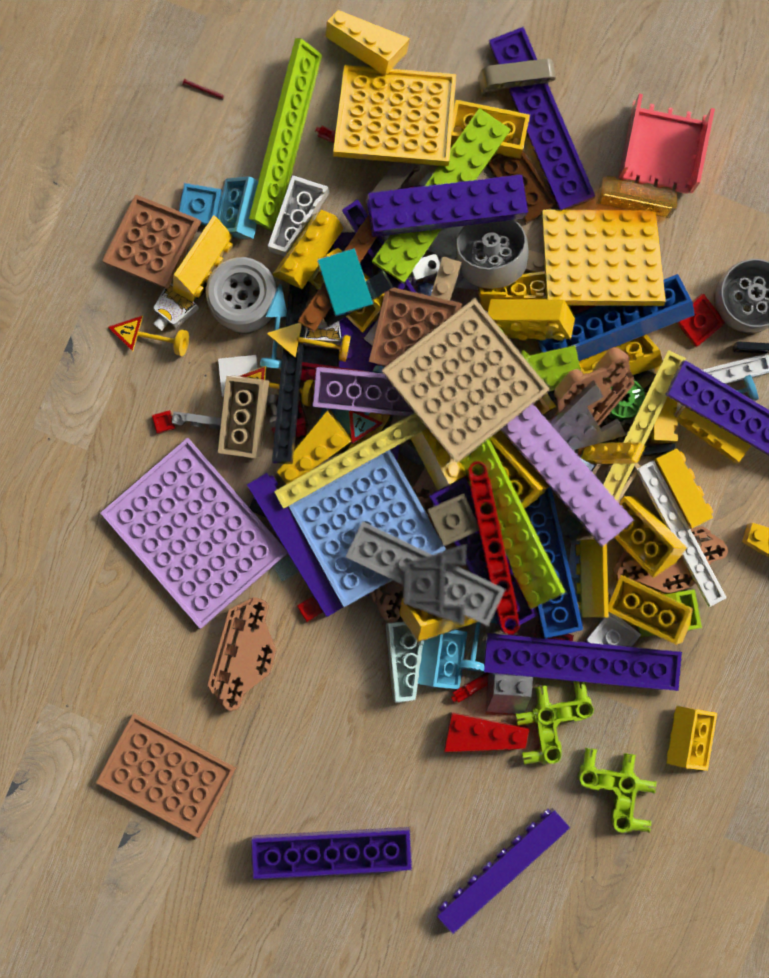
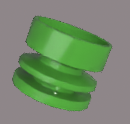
[607,381,645,422]

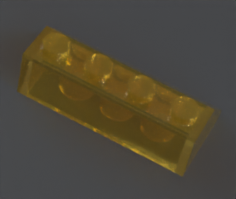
[596,176,677,218]

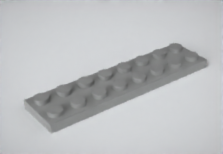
[346,521,505,626]

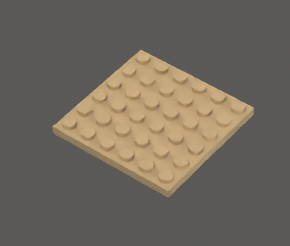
[382,299,550,463]

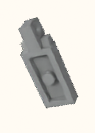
[172,411,222,430]

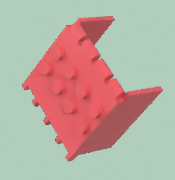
[619,93,715,194]

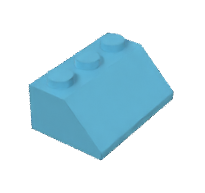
[217,176,258,239]
[418,630,467,689]

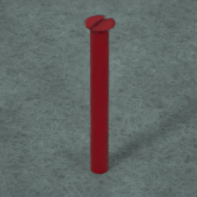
[183,78,225,99]

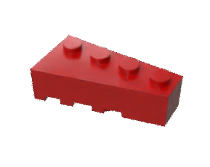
[444,712,529,752]

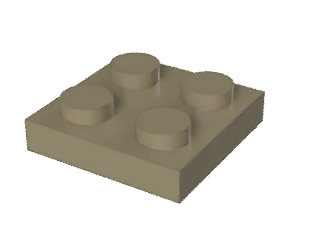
[428,493,480,546]

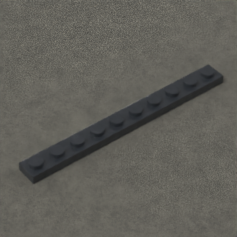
[272,282,310,464]

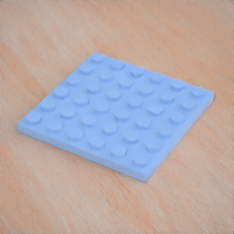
[289,449,446,607]

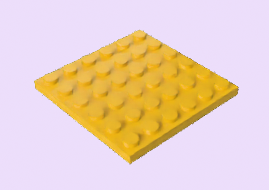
[333,65,456,166]
[542,210,665,306]

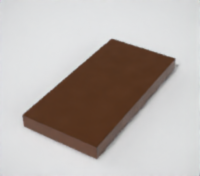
[487,151,557,225]

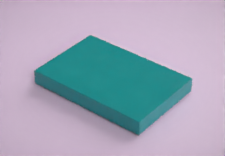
[317,248,373,316]

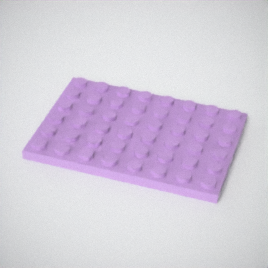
[101,438,288,629]

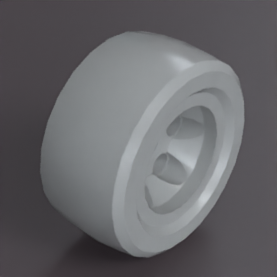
[456,220,529,289]
[206,257,278,333]
[714,259,769,333]

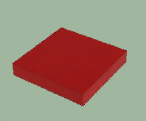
[676,293,725,347]

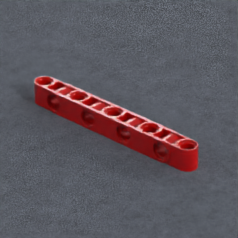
[469,461,519,634]

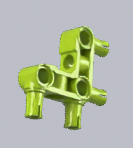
[516,681,594,765]
[577,747,656,833]

